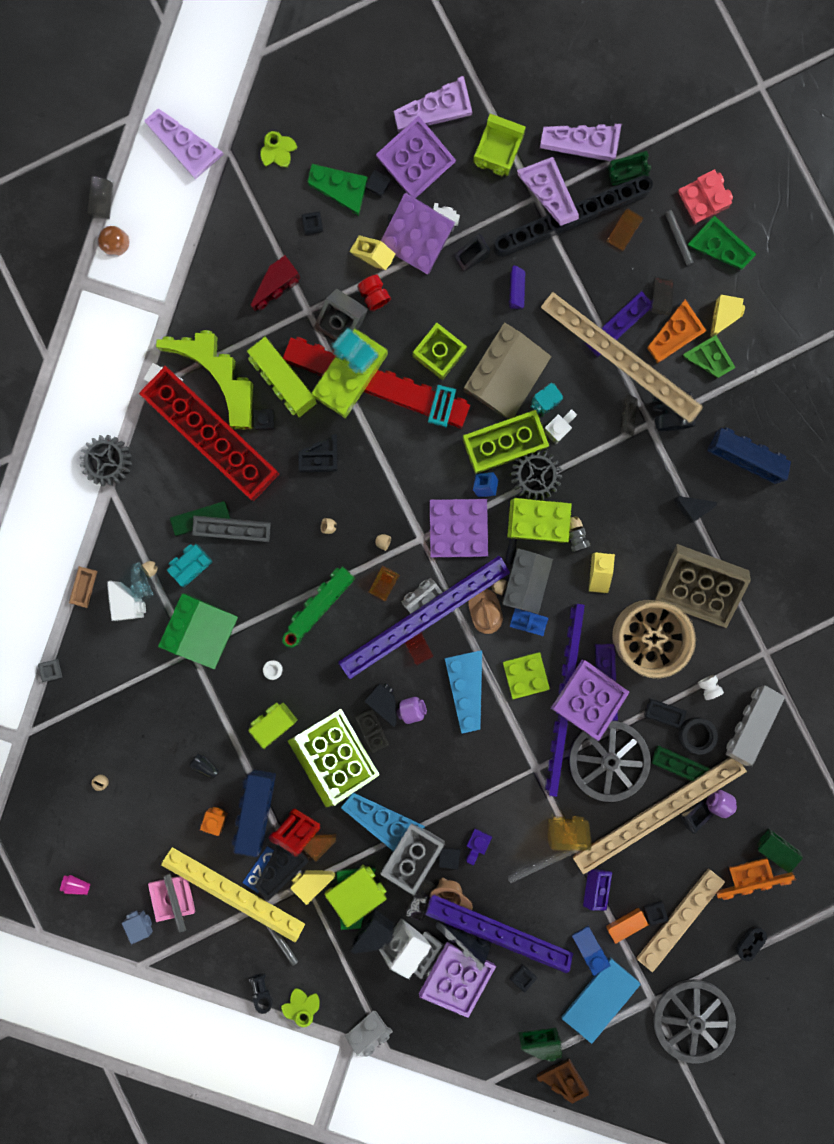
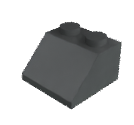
[314,289,368,341]

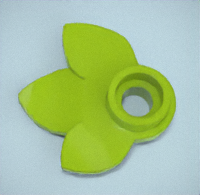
[261,131,297,167]
[281,988,320,1027]

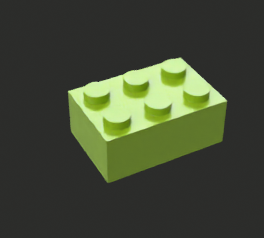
[507,498,572,543]

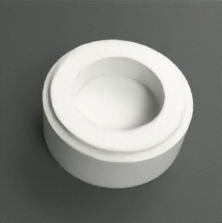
[263,660,283,680]

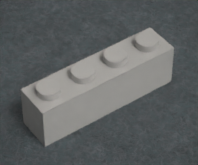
[725,686,785,766]

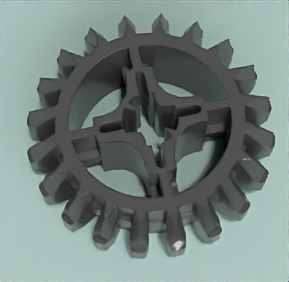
[79,435,132,487]
[510,451,562,501]

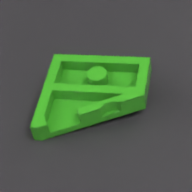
[683,335,735,378]

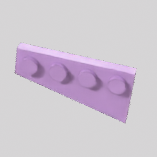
[394,76,472,132]
[144,108,224,179]
[540,124,621,161]
[517,157,579,226]

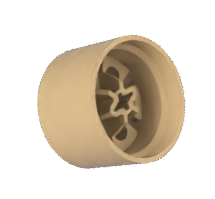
[612,600,695,678]

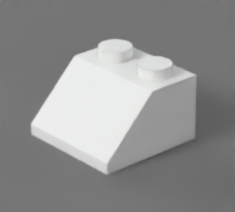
[107,581,146,621]
[379,918,431,979]

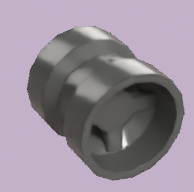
[569,528,591,552]

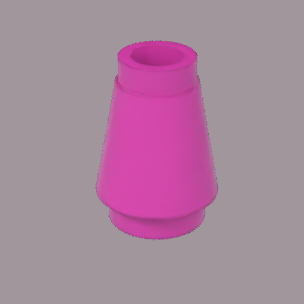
[60,875,90,895]

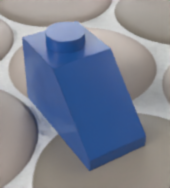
[572,926,611,975]

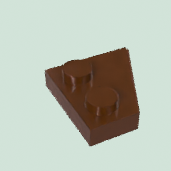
[537,1058,589,1103]

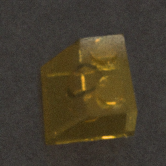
[548,816,591,851]

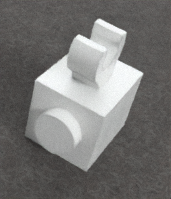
[544,410,577,444]

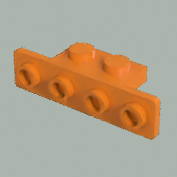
[716,858,795,900]

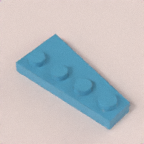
[445,650,482,733]
[341,792,425,851]

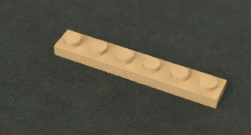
[637,868,725,972]

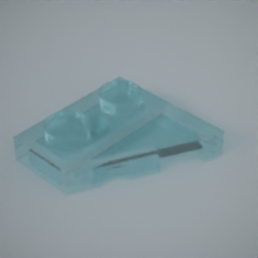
[130,562,154,599]

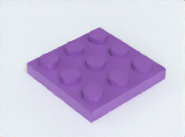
[376,116,456,199]
[381,193,456,274]
[430,499,488,557]
[551,660,629,741]
[419,943,496,1018]

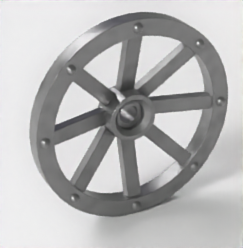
[569,721,651,802]
[653,979,736,1063]

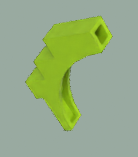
[156,330,253,430]

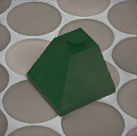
[518,1027,562,1061]

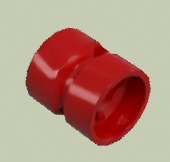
[357,274,391,311]

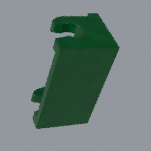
[607,151,651,186]
[758,828,803,873]

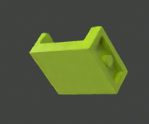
[473,113,526,176]
[325,864,387,927]

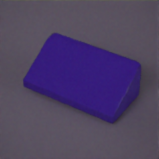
[509,265,525,309]
[583,869,612,911]

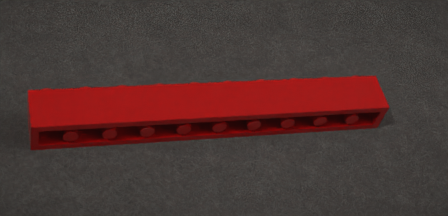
[283,337,470,429]

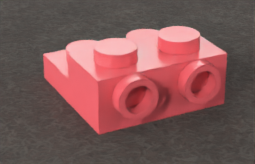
[678,169,733,225]

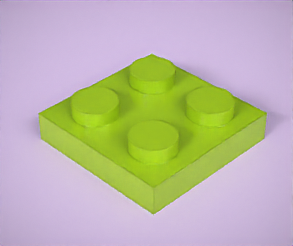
[503,652,550,699]

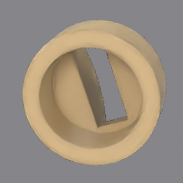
[569,517,583,532]
[321,518,337,534]
[376,534,391,551]
[141,561,158,578]
[492,579,507,595]
[92,775,108,791]

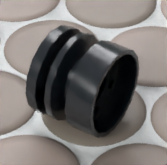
[652,392,696,431]

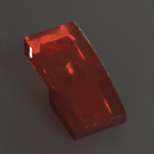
[405,632,434,665]

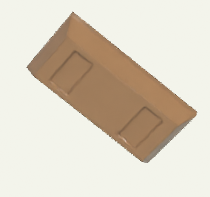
[69,566,98,608]

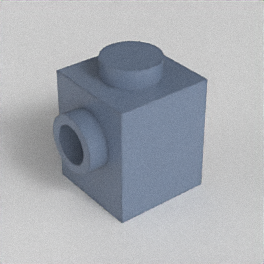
[122,910,153,944]

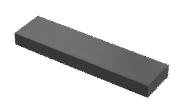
[192,516,271,542]

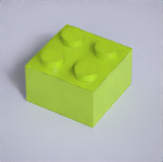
[413,323,467,381]
[249,702,297,749]

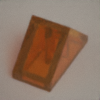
[607,208,643,251]
[369,566,400,601]
[303,834,337,861]

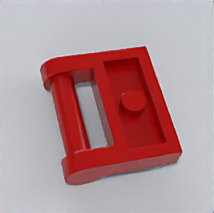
[269,809,320,856]

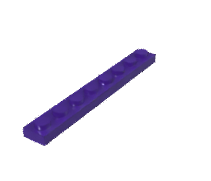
[426,895,573,973]

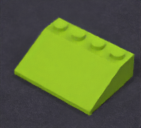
[288,709,379,807]

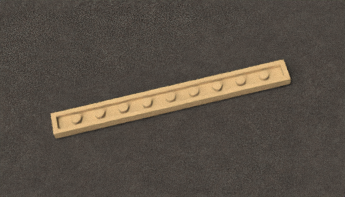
[541,292,703,423]
[572,757,747,875]

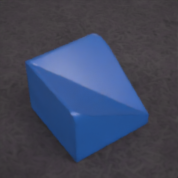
[473,472,498,497]

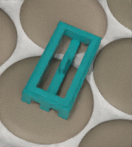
[428,385,456,427]

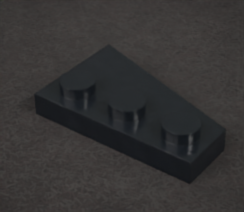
[255,832,311,901]
[435,920,492,971]

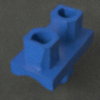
[510,608,548,636]

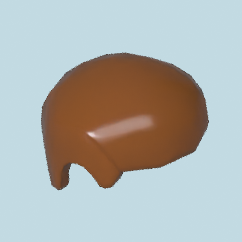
[98,226,130,256]

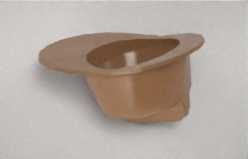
[469,589,503,634]
[430,878,473,911]

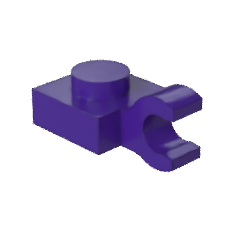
[466,828,492,866]

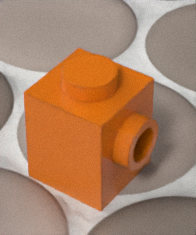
[200,807,228,836]

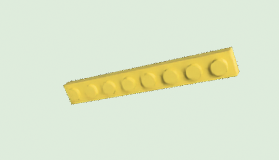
[161,847,305,942]

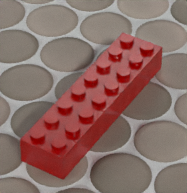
[139,366,280,501]

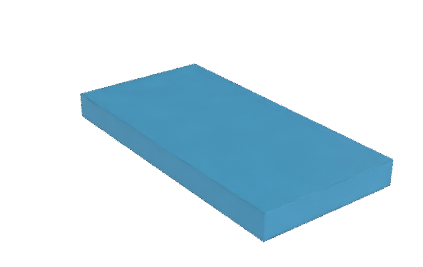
[561,957,641,1044]

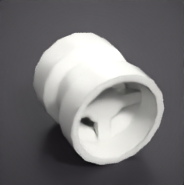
[698,675,724,700]

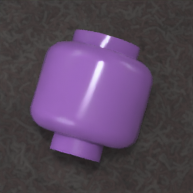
[397,697,427,724]
[707,790,737,818]

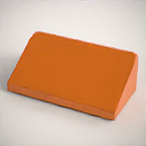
[606,908,649,944]

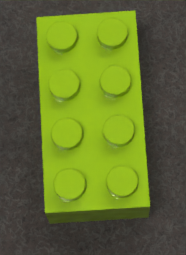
[311,329,388,418]
[247,337,317,418]
[462,410,549,474]

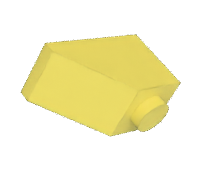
[349,236,395,270]
[710,295,745,337]
[589,553,615,593]
[290,870,336,905]

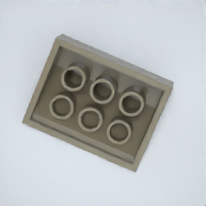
[463,322,552,419]
[655,544,751,628]

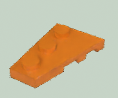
[647,299,706,364]

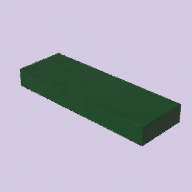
[170,501,231,536]
[651,745,711,781]

